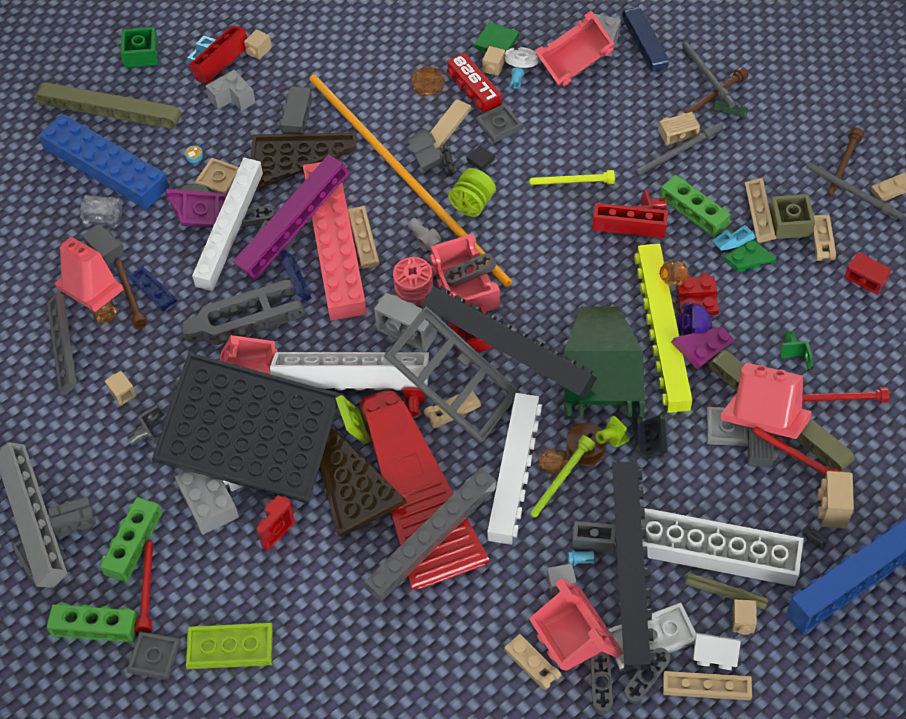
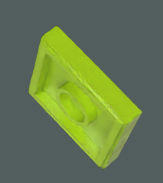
[335,395,370,444]

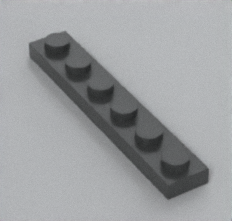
[47,292,77,395]

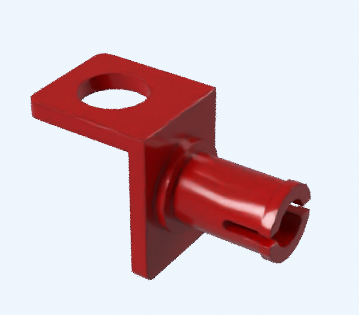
[632,189,667,209]
[404,387,425,417]

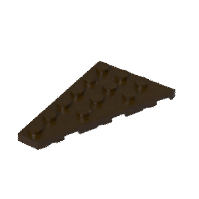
[250,132,357,190]
[320,427,407,537]

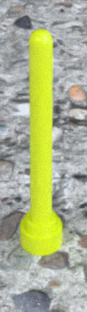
[529,170,615,185]

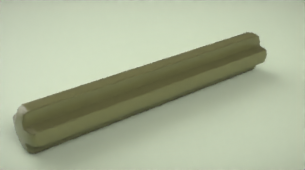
[685,573,768,609]

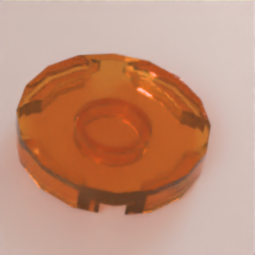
[411,66,445,96]

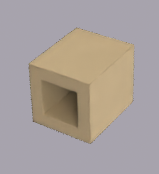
[244,29,272,60]
[482,46,505,76]
[105,371,137,406]
[732,600,757,635]

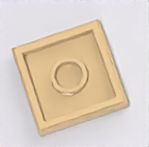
[194,158,239,194]

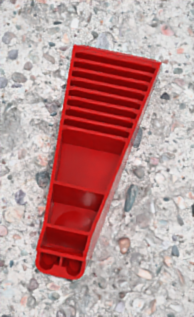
[360,390,490,590]

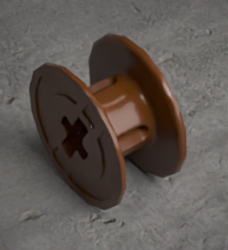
[566,422,606,467]

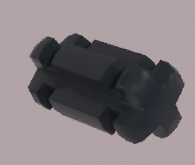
[802,526,828,548]

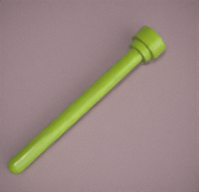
[530,435,596,518]

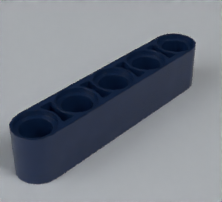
[622,6,669,71]

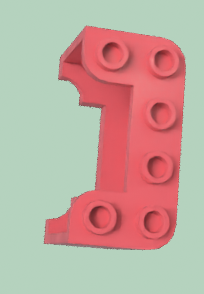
[429,234,500,312]

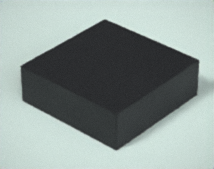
[467,145,495,171]

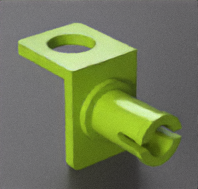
[595,416,630,448]

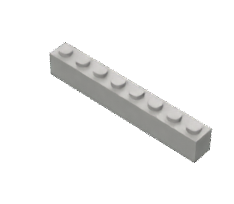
[0,442,67,588]

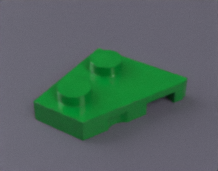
[724,239,777,272]

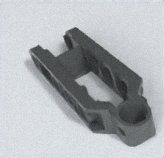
[182,280,305,345]

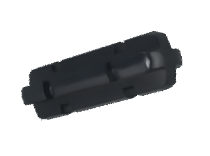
[440,145,455,176]

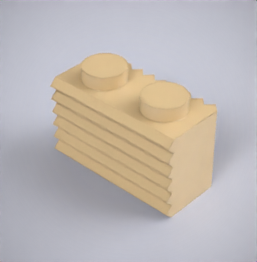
[658,112,700,146]

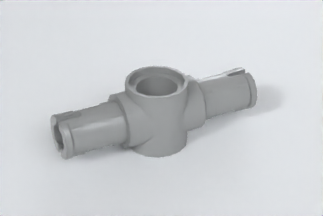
[408,218,441,252]

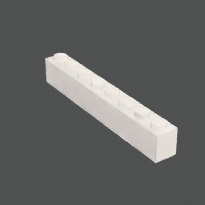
[192,158,263,291]
[487,393,542,545]

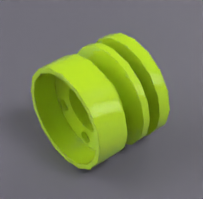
[448,168,496,217]

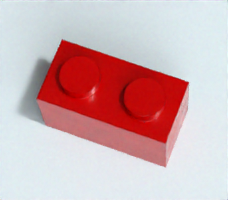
[844,252,892,295]

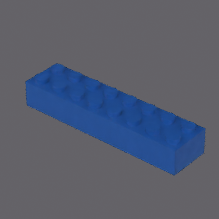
[39,113,170,210]
[786,516,906,635]

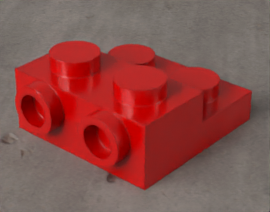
[676,273,719,315]
[256,495,295,551]

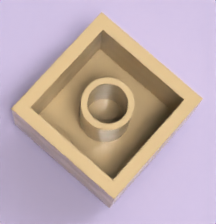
[817,471,854,529]

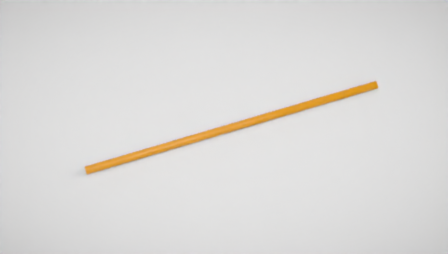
[309,74,512,287]

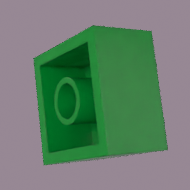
[121,27,159,68]

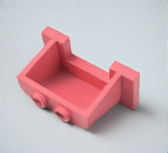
[54,237,124,312]
[721,363,812,439]
[529,578,623,671]

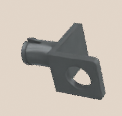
[126,405,164,446]

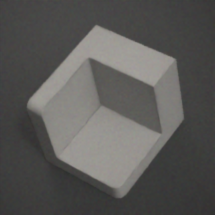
[547,564,576,596]

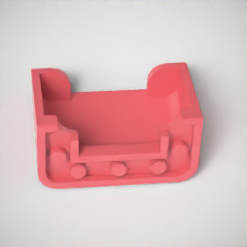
[535,11,615,86]
[220,335,278,374]

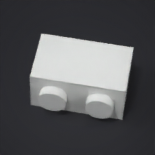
[693,633,741,670]

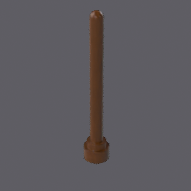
[684,66,749,113]
[827,127,864,196]
[115,259,148,329]

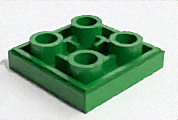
[474,22,519,53]

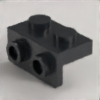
[633,415,668,459]

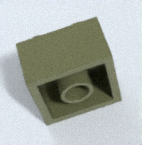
[770,194,815,239]

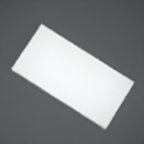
[608,603,696,671]

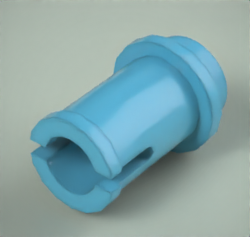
[510,67,524,89]
[567,550,594,566]

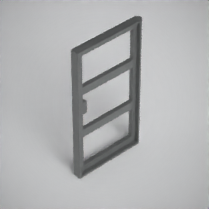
[384,306,521,443]

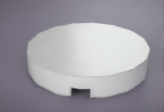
[505,47,539,68]

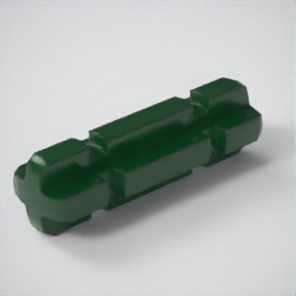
[713,100,748,117]

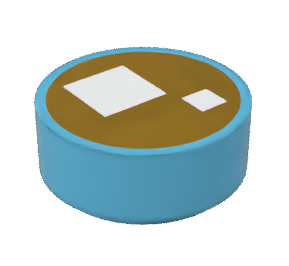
[185,146,203,163]

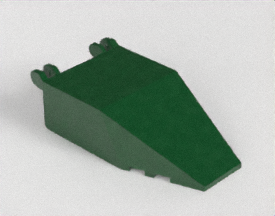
[563,306,645,420]

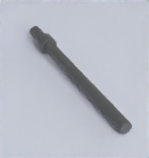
[682,41,736,108]
[635,123,723,177]
[806,162,905,221]

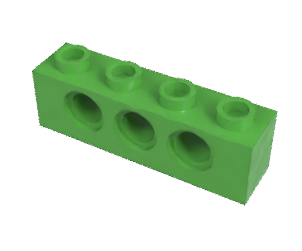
[660,175,731,238]
[100,497,162,583]
[47,603,138,643]

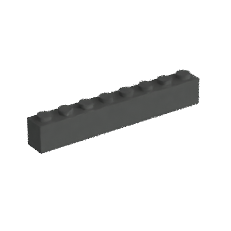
[365,467,496,603]

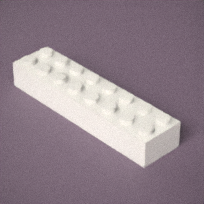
[270,352,429,390]
[641,508,804,586]

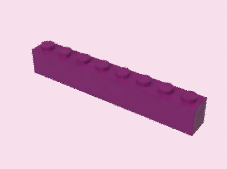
[233,154,350,281]

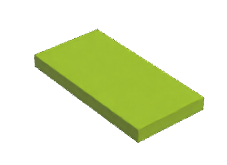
[186,623,273,669]

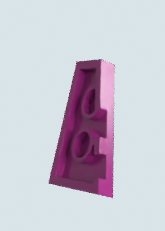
[671,327,735,370]

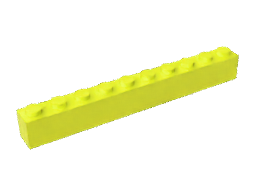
[634,244,692,413]

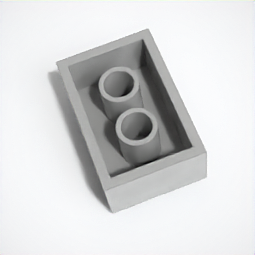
[374,293,437,352]
[174,471,239,535]

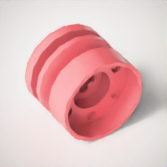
[393,257,433,307]

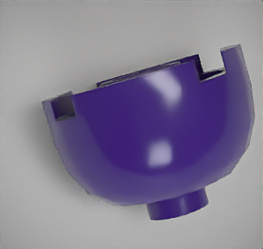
[677,303,712,336]

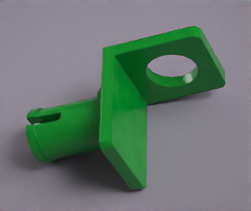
[780,331,813,369]

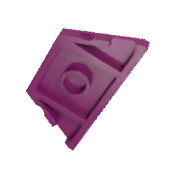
[166,189,227,228]

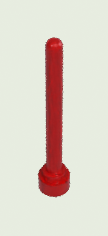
[802,387,890,403]
[752,427,842,478]
[135,541,153,633]

